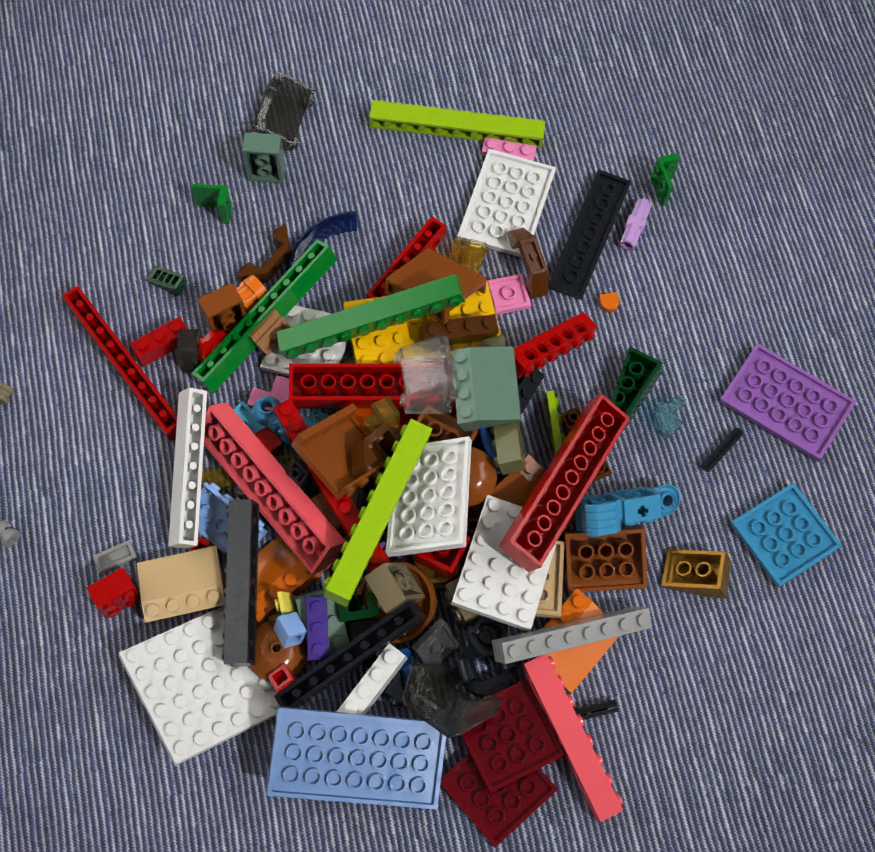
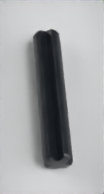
[701,427,743,472]

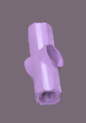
[620,198,652,251]

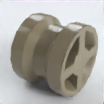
[0,382,14,405]

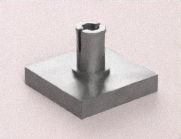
[412,618,461,674]

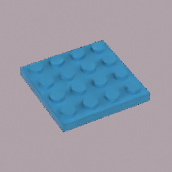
[730,483,843,588]

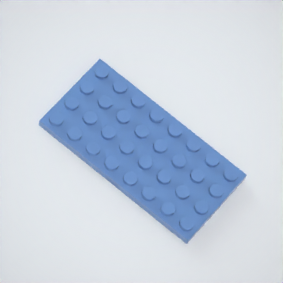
[266,706,448,810]

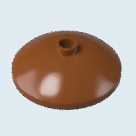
[468,447,497,507]
[249,620,307,682]

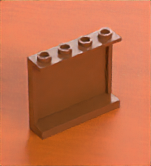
[385,248,487,324]
[291,403,388,500]

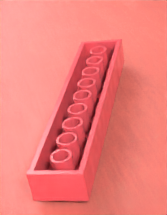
[204,402,345,575]

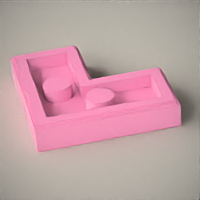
[247,375,289,412]

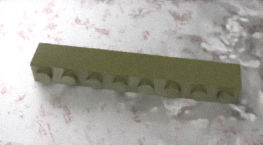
[482,335,526,475]

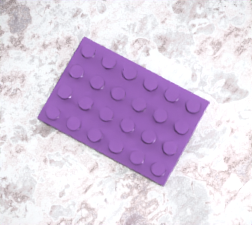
[719,343,857,462]

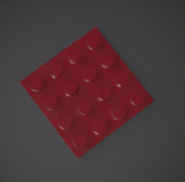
[452,678,566,794]
[440,753,558,848]

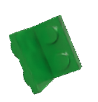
[650,153,680,206]
[191,183,232,224]

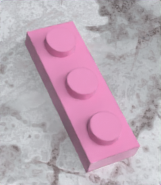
[482,137,537,161]

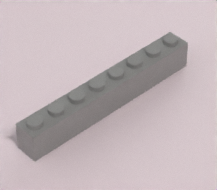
[492,606,652,664]

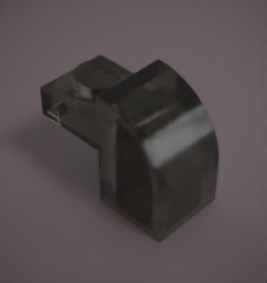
[177,329,201,373]

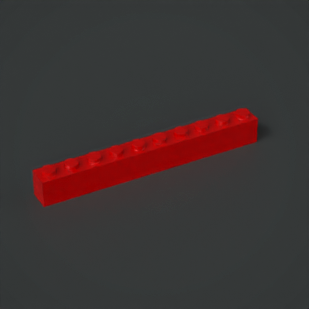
[62,285,177,442]
[273,399,390,573]

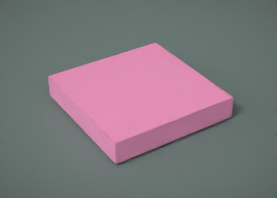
[487,274,531,315]

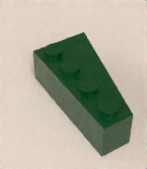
[611,346,663,431]

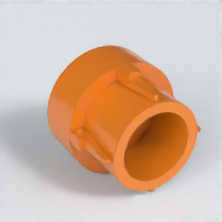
[236,275,268,313]

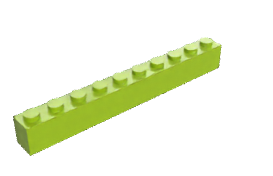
[369,100,545,149]
[323,419,432,607]

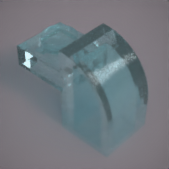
[653,395,686,440]

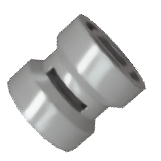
[0,520,21,548]

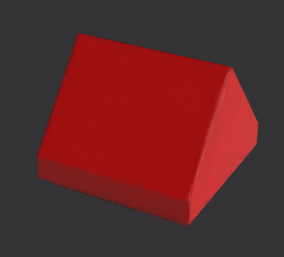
[267,663,295,693]

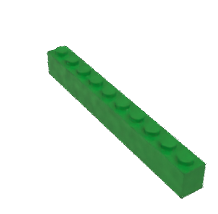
[191,239,338,394]
[277,274,465,359]

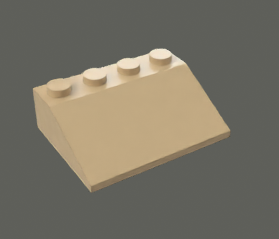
[137,545,226,623]

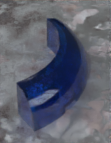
[285,211,357,273]

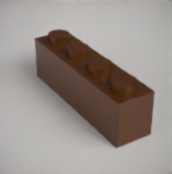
[418,314,499,348]

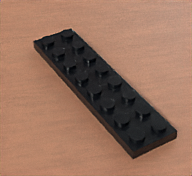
[548,169,631,300]

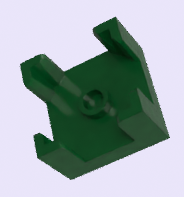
[337,592,392,622]

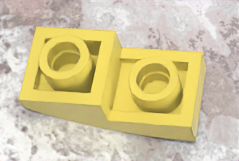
[275,591,299,616]

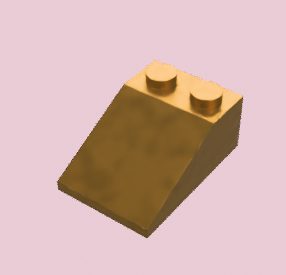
[661,549,731,598]

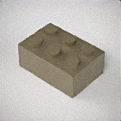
[364,562,425,613]

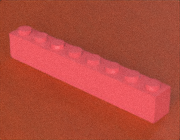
[521,654,623,822]

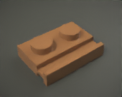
[248,309,291,356]

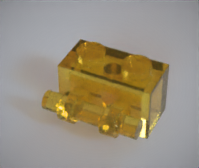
[451,237,487,274]
[364,396,400,433]

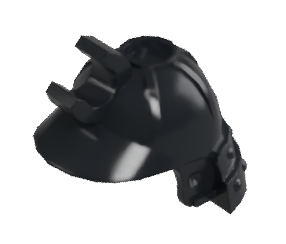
[468,616,508,656]

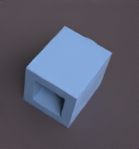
[273,612,307,649]

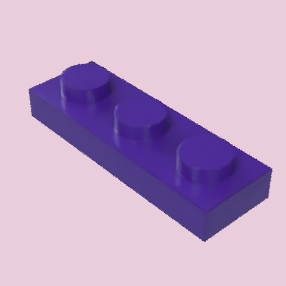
[305,595,329,660]

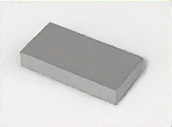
[93,540,138,575]

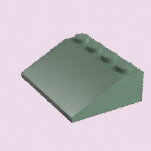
[451,347,522,431]

